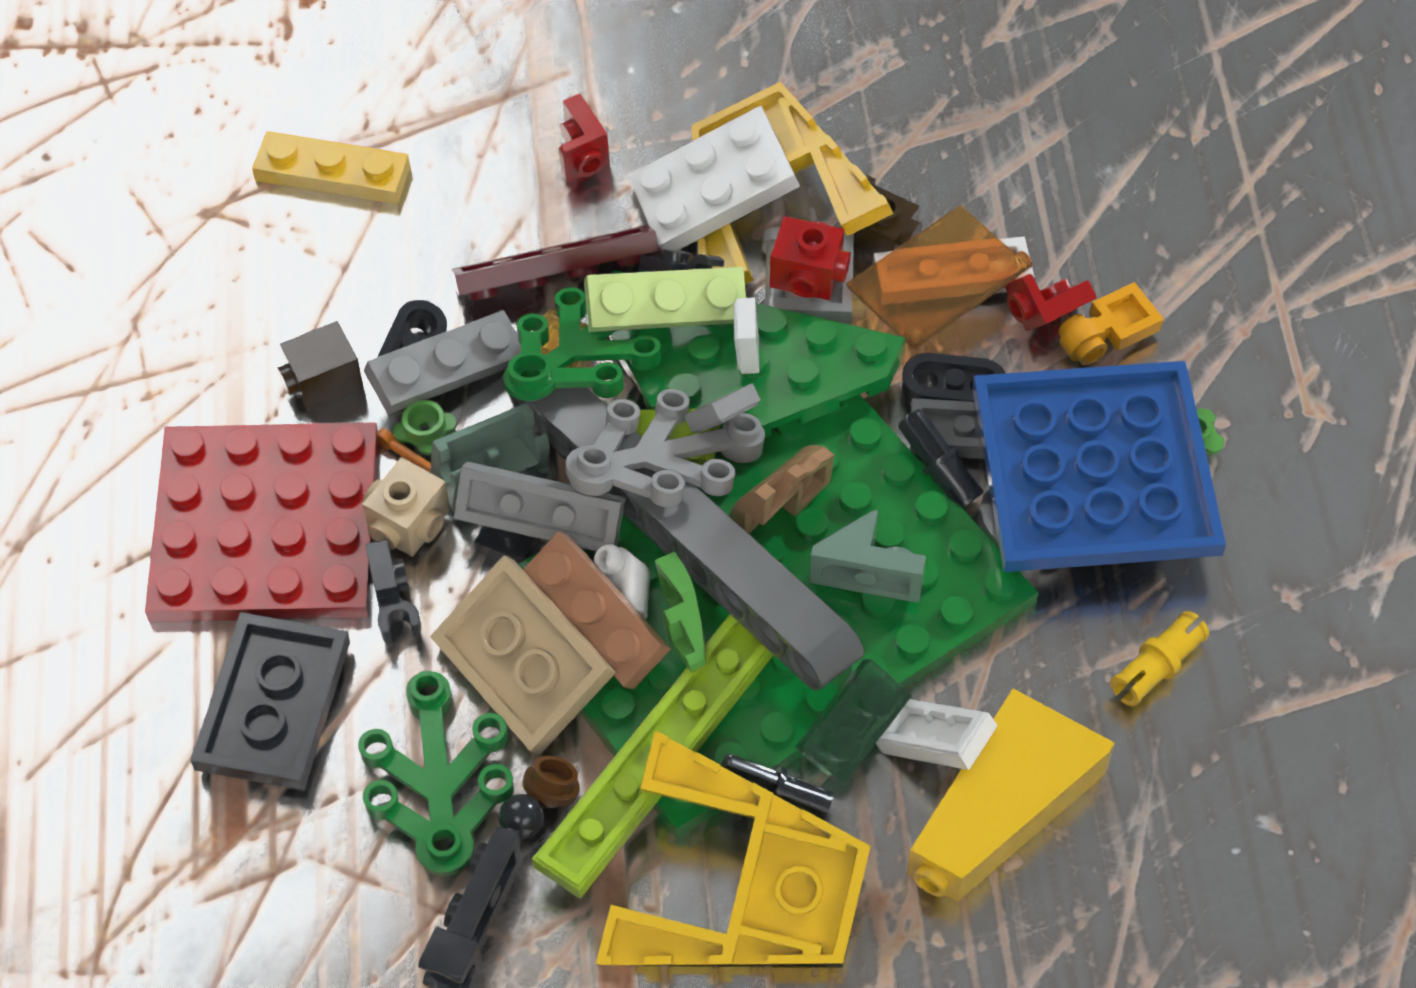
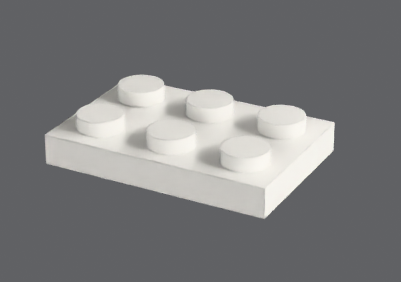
[628,105,800,251]

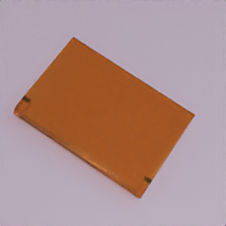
[846,205,1032,349]

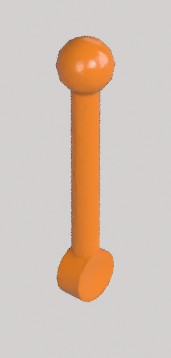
[376,427,431,473]

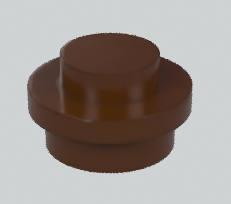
[522,756,580,808]

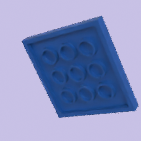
[972,361,1226,572]

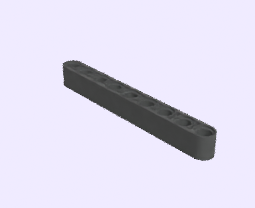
[508,387,864,691]

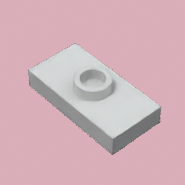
[874,698,998,770]

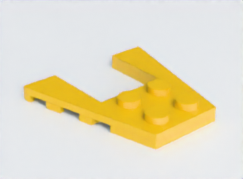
[692,82,893,285]
[596,731,871,965]

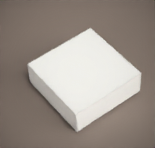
[734,297,759,374]

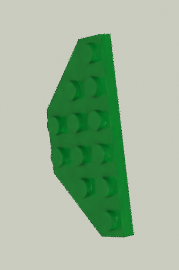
[609,270,905,439]

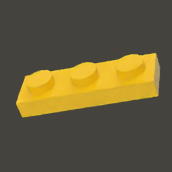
[252,130,411,204]

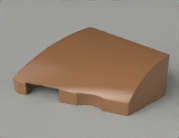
[729,445,834,534]

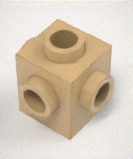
[362,457,450,557]

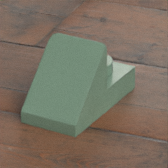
[810,510,926,603]

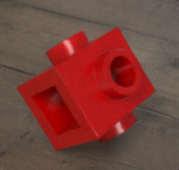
[770,216,851,301]

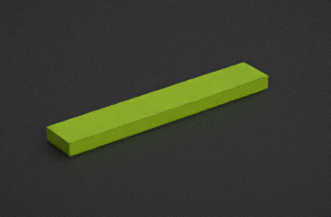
[532,615,773,899]

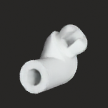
[594,544,650,619]

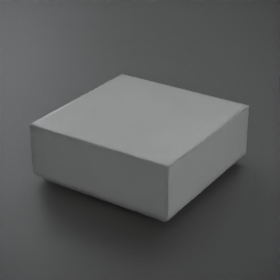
[684,383,761,433]

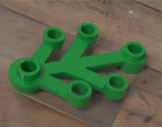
[503,287,661,401]
[358,671,514,876]

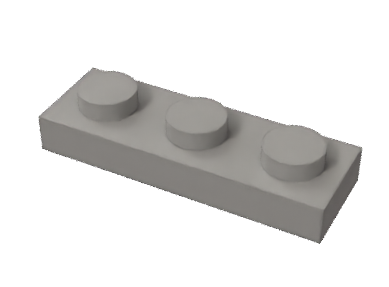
[363,310,521,415]
[454,461,626,551]

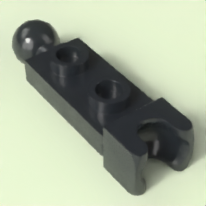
[418,793,544,988]

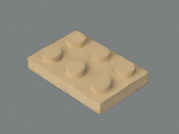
[429,555,616,754]

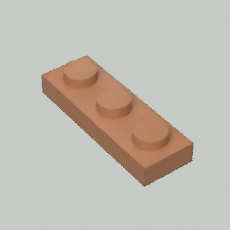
[523,531,671,689]

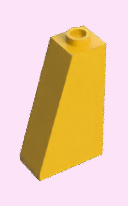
[907,688,1115,902]

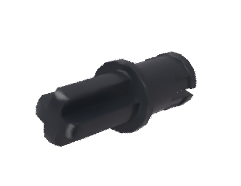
[898,409,984,508]
[720,754,833,820]

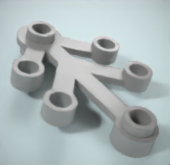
[565,389,765,507]

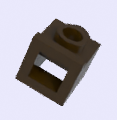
[841,175,923,256]

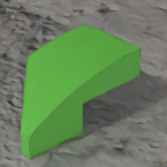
[655,551,706,672]

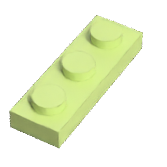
[584,267,746,332]

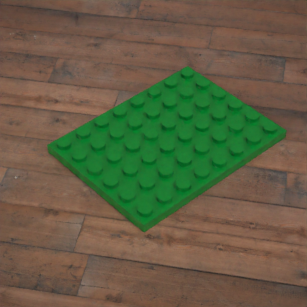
[518,394,1038,839]

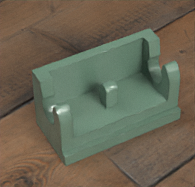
[430,403,550,512]

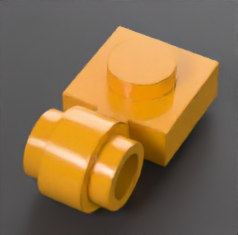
[1058,282,1164,366]

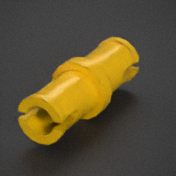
[1110,611,1210,707]

